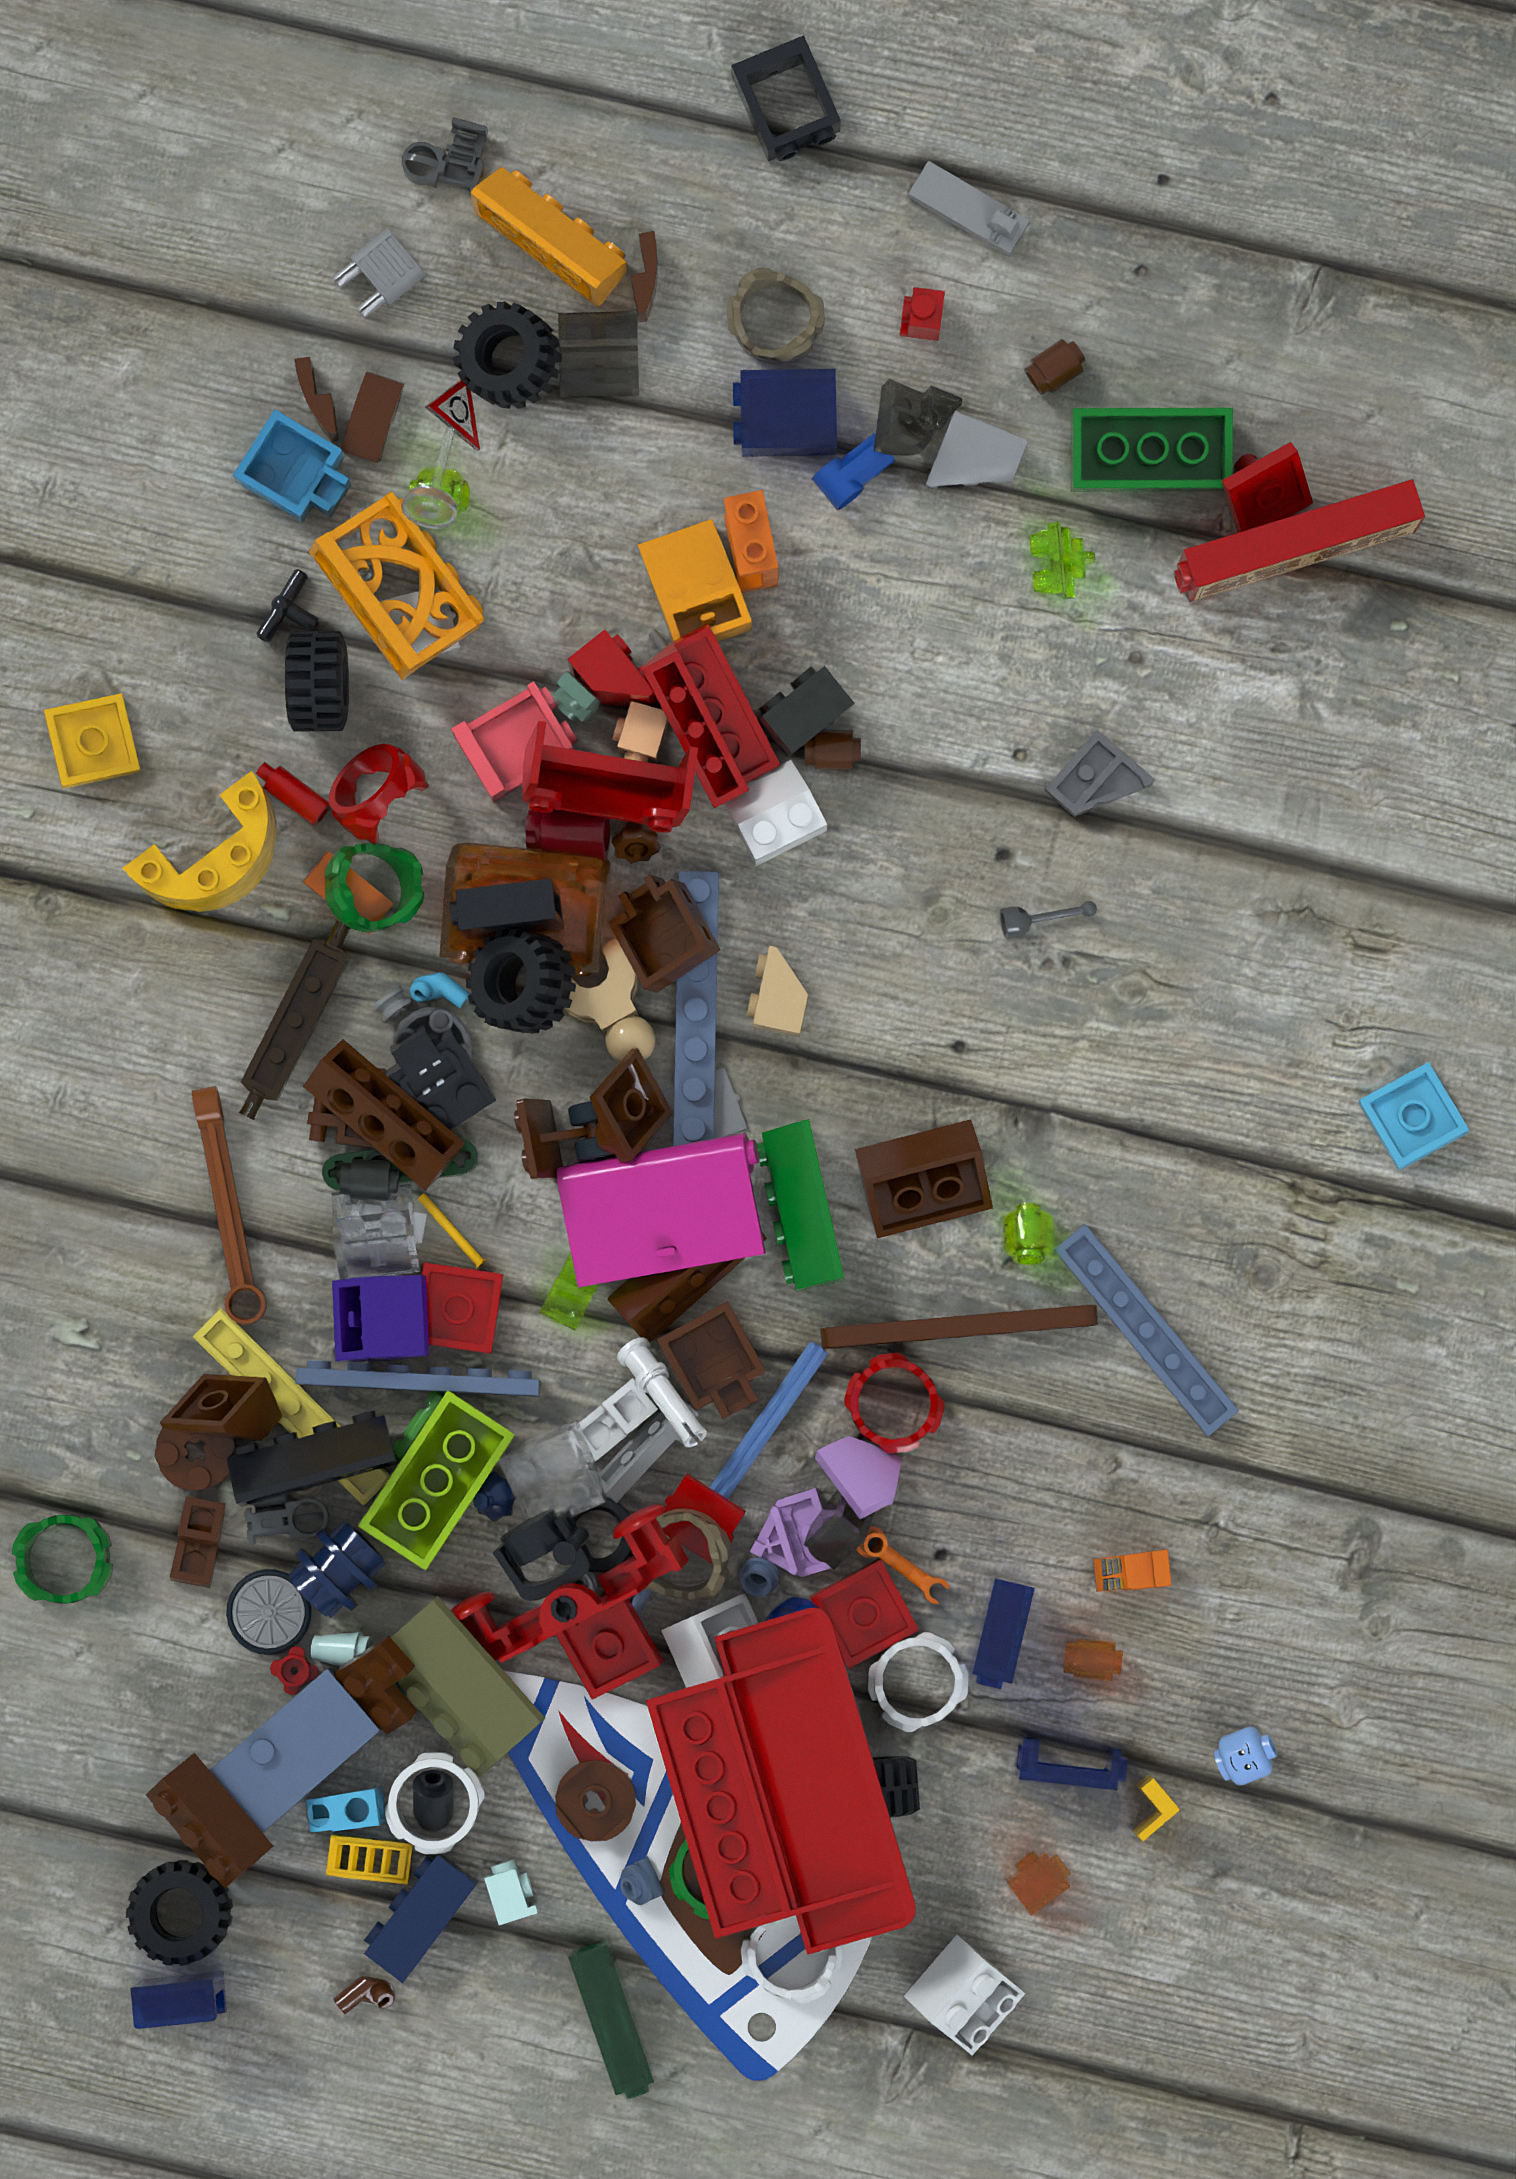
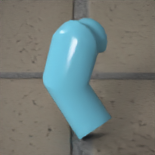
[409,972,471,1009]

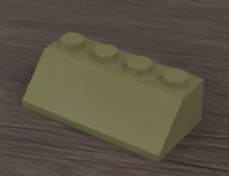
[391,1596,545,1777]

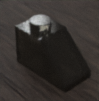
[804,1489,875,1570]

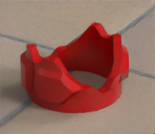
[329,744,429,844]
[844,1353,945,1454]

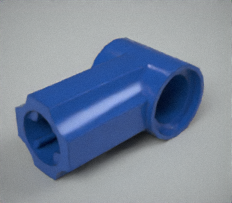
[812,433,895,510]

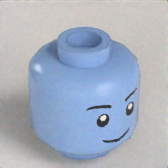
[1214,1726,1278,1786]

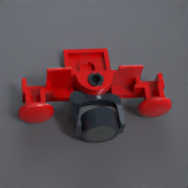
[450,1504,689,1700]

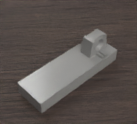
[908,161,1030,257]
[592,1399,698,1503]

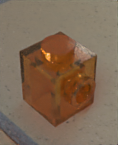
[1005,1850,1071,1916]

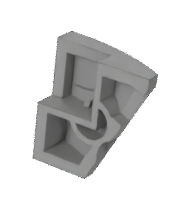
[926,411,1028,489]

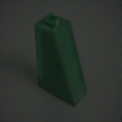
[568,1938,655,2099]

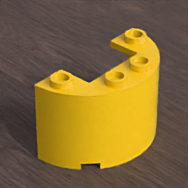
[122,770,277,912]

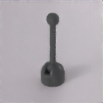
[1000,901,1097,940]

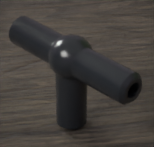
[256,569,320,642]

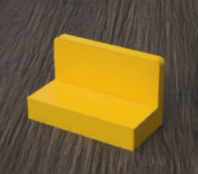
[1132,1775,1180,1842]

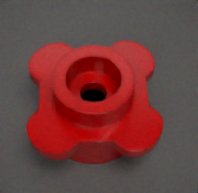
[270,1646,319,1695]

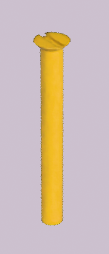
[418,1193,488,1270]

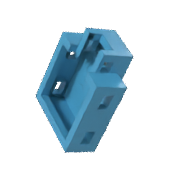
[233,409,352,523]

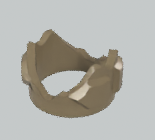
[727,267,825,364]
[645,1508,732,1600]

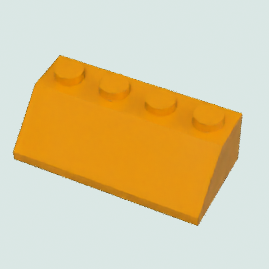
[470,167,628,308]

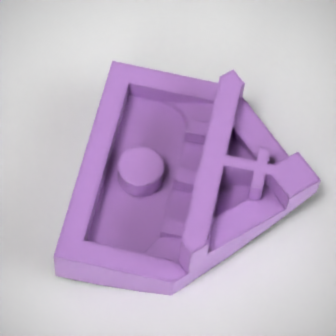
[815,1436,902,1519]
[750,1487,842,1577]

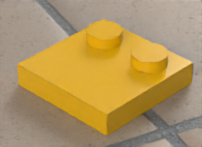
[44,693,140,789]

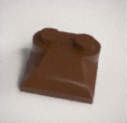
[590,1048,673,1162]

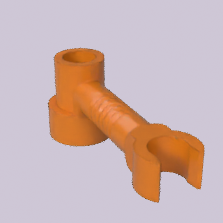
[852,1524,950,1604]

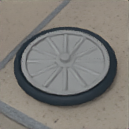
[226,1569,312,1655]

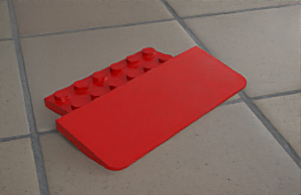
[646,1607,916,1955]

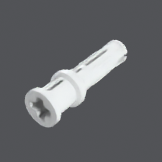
[617,1337,707,1447]

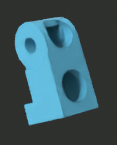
[306,1786,387,1832]

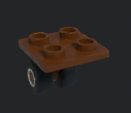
[514,1098,616,1180]

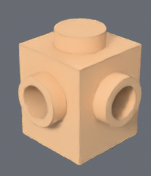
[613,701,669,764]

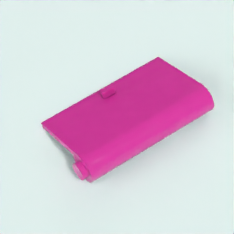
[557,1133,766,1288]

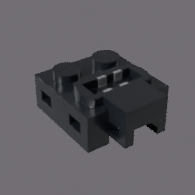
[384,1025,496,1130]

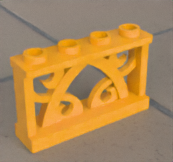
[309,491,484,680]

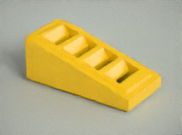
[326,1833,413,1885]

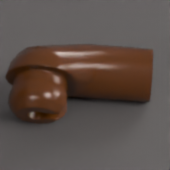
[333,1976,395,2015]

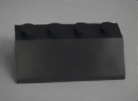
[227,1410,398,1507]

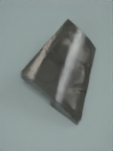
[874,379,962,456]

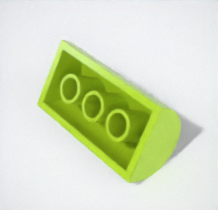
[358,1390,515,1571]

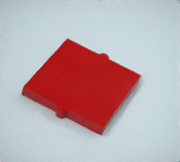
[661,1473,746,1565]

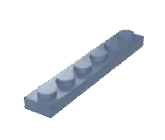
[1053,1224,1239,1437]
[296,1361,541,1397]

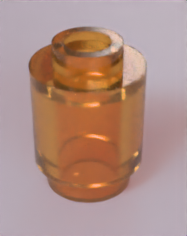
[1063,1638,1123,1682]

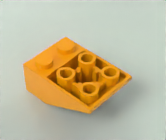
[637,519,752,642]

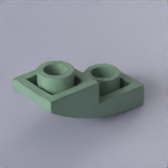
[553,671,600,722]

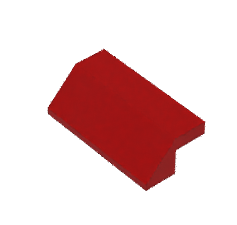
[641,623,780,808]

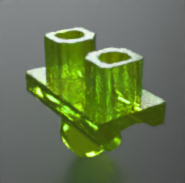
[1029,522,1096,600]

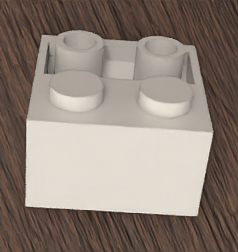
[904,1935,1026,2056]

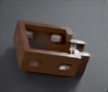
[608,874,720,993]
[657,1301,766,1420]

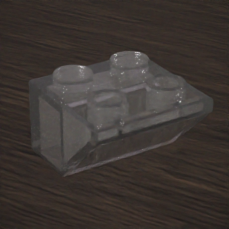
[332,1183,420,1280]
[499,1420,606,1520]

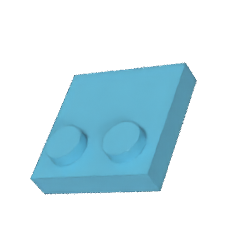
[1358,1062,1469,1171]

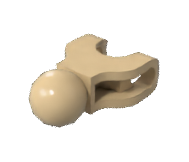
[566,938,656,1063]

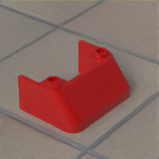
[522,720,698,833]

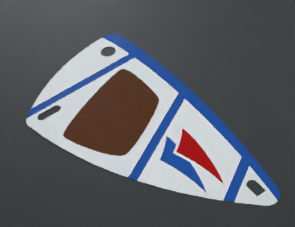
[504,1671,872,2081]

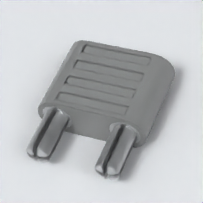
[332,228,426,318]

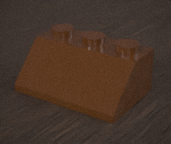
[854,1119,993,1239]
[146,1753,274,1888]

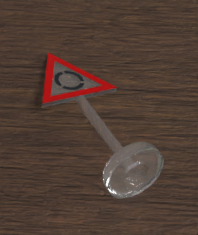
[401,380,480,529]

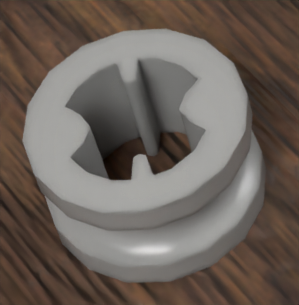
[372,986,413,1024]

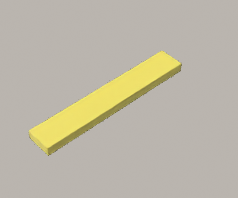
[193,1308,391,1506]

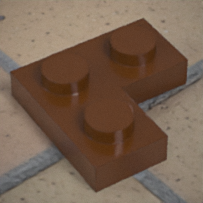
[334,1636,418,1735]

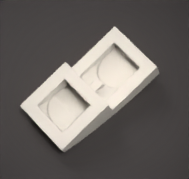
[569,1378,658,1463]

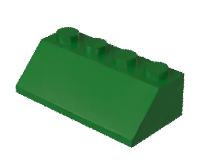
[757,1119,844,1292]

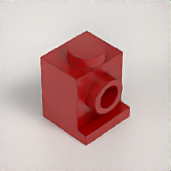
[900,287,945,341]

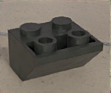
[758,666,855,756]

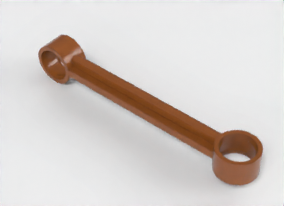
[192,1086,267,1324]

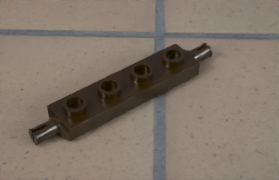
[239,920,351,1120]

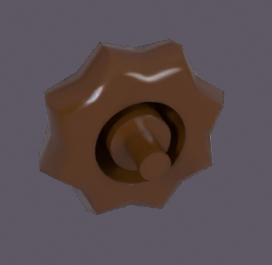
[611,822,661,864]

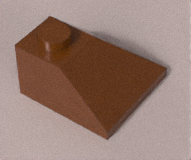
[160,1374,283,1441]

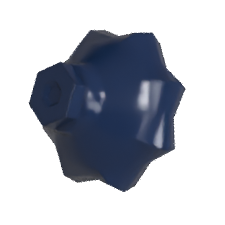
[473,1471,517,1522]

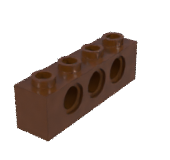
[303,1039,465,1191]

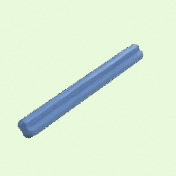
[710,1342,827,1499]

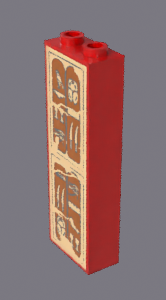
[1174,479,1425,602]

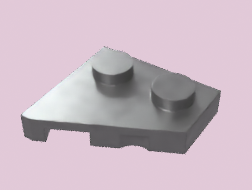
[1044,730,1155,817]

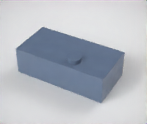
[210,1668,382,1833]

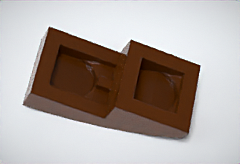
[631,231,658,323]
[294,357,339,442]
[341,371,405,463]
[170,1496,226,1588]

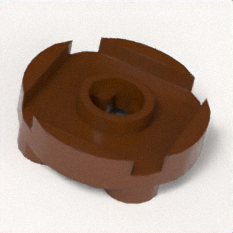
[155,1429,236,1491]
[555,1760,636,1842]

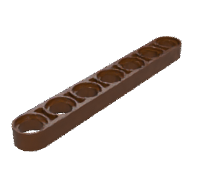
[820,1305,1098,1349]

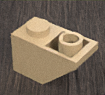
[747,946,808,1038]

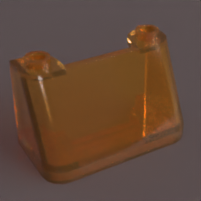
[439,843,611,976]

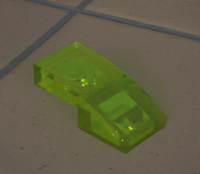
[539,1251,600,1330]

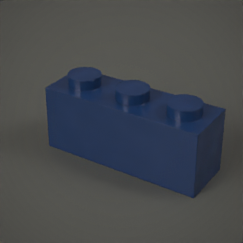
[364,1854,479,1983]

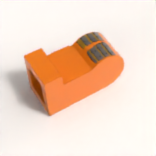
[1093,1549,1172,1592]

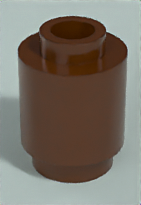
[1024,339,1086,395]
[805,730,861,770]

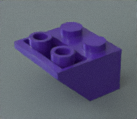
[332,1275,429,1363]

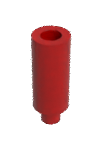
[256,762,330,827]

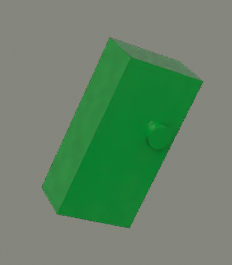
[1070,407,1233,492]

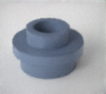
[739,1558,780,1597]

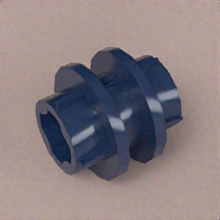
[288,1521,386,1618]

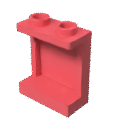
[451,681,577,803]

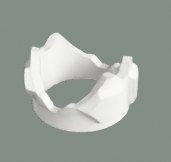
[868,1632,969,1732]
[385,1752,485,1854]
[741,1915,843,2003]

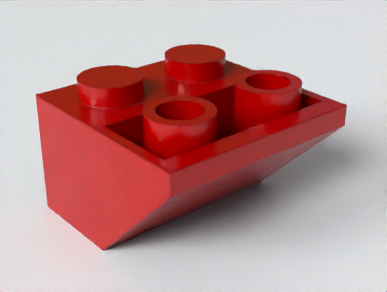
[567,630,657,707]

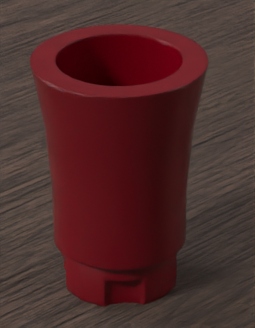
[525,809,611,861]

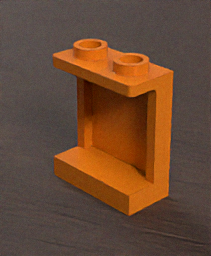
[724,490,779,593]

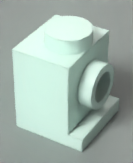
[484,1859,539,1925]

